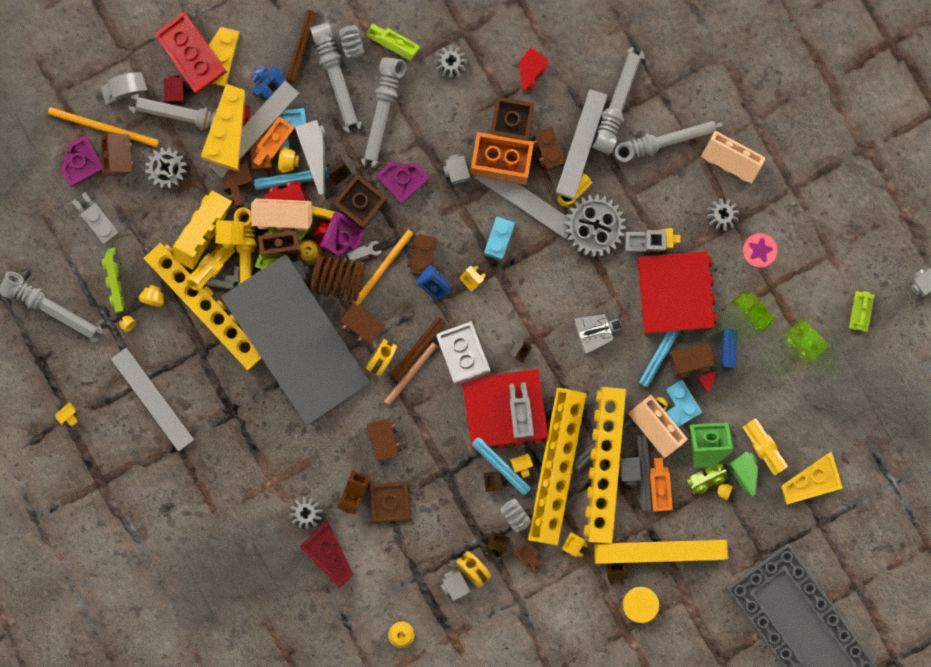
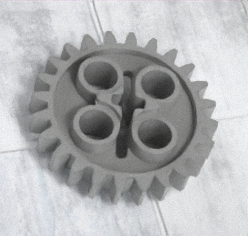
[564,194,626,257]

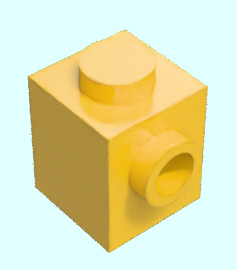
[215,220,244,248]

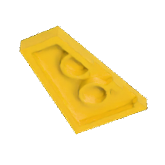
[209,27,240,87]
[781,451,843,504]

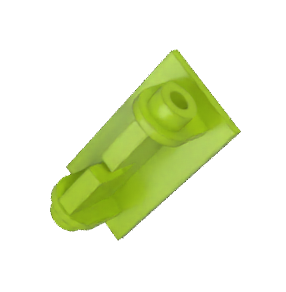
[849,291,875,332]
[687,463,728,495]

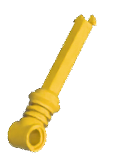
[234,208,258,284]

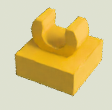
[662,228,681,249]
[459,266,485,292]
[55,402,78,426]
[510,454,533,478]
[561,532,588,557]

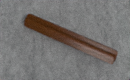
[286,10,317,83]
[392,317,446,380]

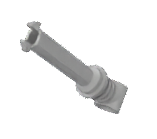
[310,22,362,133]
[591,47,644,155]
[361,57,406,168]
[129,94,216,130]
[613,121,722,162]
[0,272,103,342]

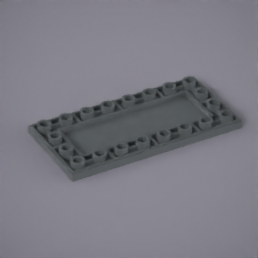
[221,254,370,426]
[726,543,878,667]

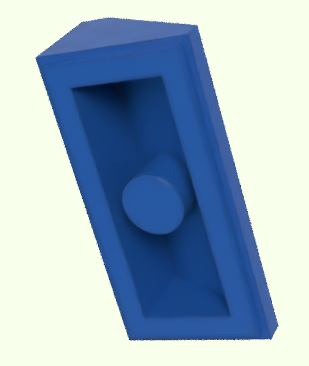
[416,265,451,300]
[721,328,737,369]

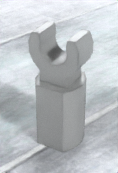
[347,241,382,263]

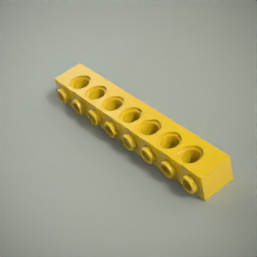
[144,243,262,372]
[584,387,626,544]
[528,388,586,545]

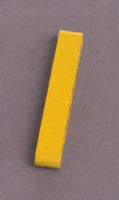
[594,540,728,563]

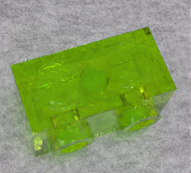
[784,318,829,362]

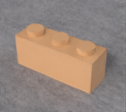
[701,131,765,184]
[251,199,312,231]
[628,395,687,458]

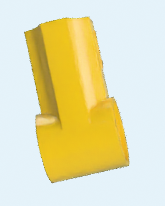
[558,172,593,207]

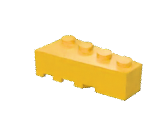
[201,84,246,172]
[172,191,232,270]

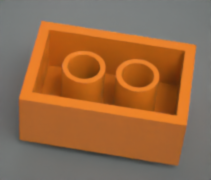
[470,132,534,185]

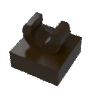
[326,158,352,184]
[506,338,532,363]
[483,471,507,492]
[487,531,510,557]
[606,563,627,585]

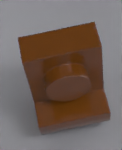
[222,163,254,208]
[337,471,371,515]

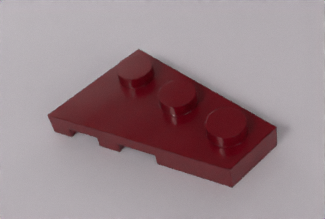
[299,520,354,588]

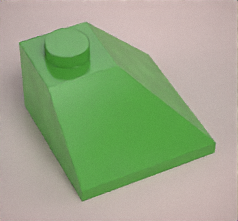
[690,423,733,468]
[726,451,758,496]

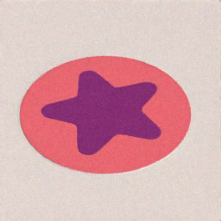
[743,233,777,267]

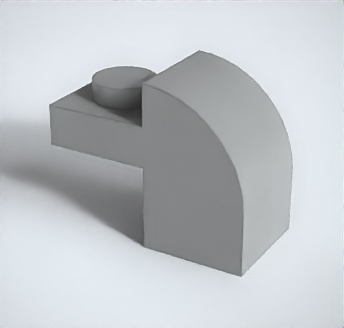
[101,72,147,105]
[625,230,666,253]

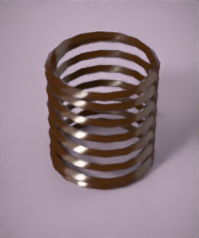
[311,253,365,302]

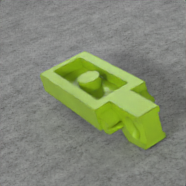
[366,24,420,61]

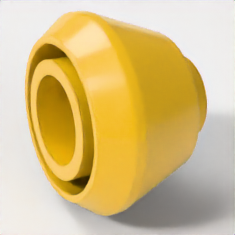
[278,147,299,173]
[296,239,322,265]
[139,285,164,307]
[388,622,415,648]

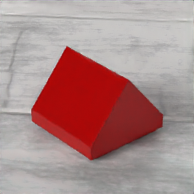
[697,372,716,392]

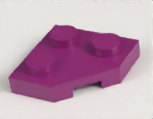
[61,135,103,187]
[376,162,430,204]
[320,212,365,255]

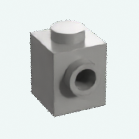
[443,154,470,185]
[910,268,931,297]
[441,570,470,601]

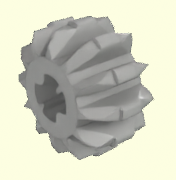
[339,25,364,58]
[435,46,467,79]
[706,198,739,231]
[289,497,323,530]
[501,499,531,532]

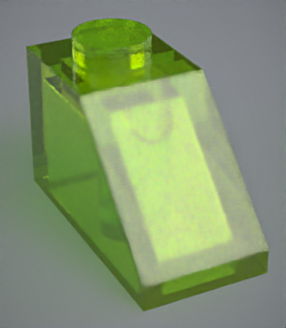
[732,289,775,333]

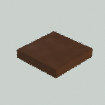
[369,481,411,523]

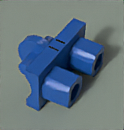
[251,66,285,100]

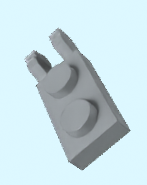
[73,192,119,245]
[509,382,534,438]

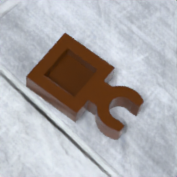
[512,539,546,574]

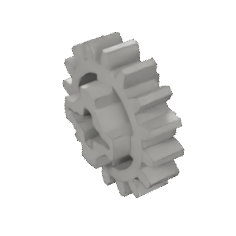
[145,147,187,189]

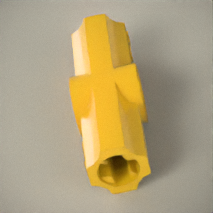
[186,244,235,291]
[742,418,788,476]

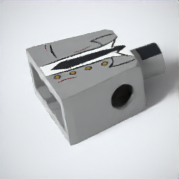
[573,314,621,355]

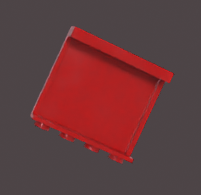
[637,251,717,334]
[462,369,548,452]

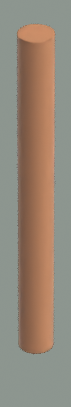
[384,342,438,406]

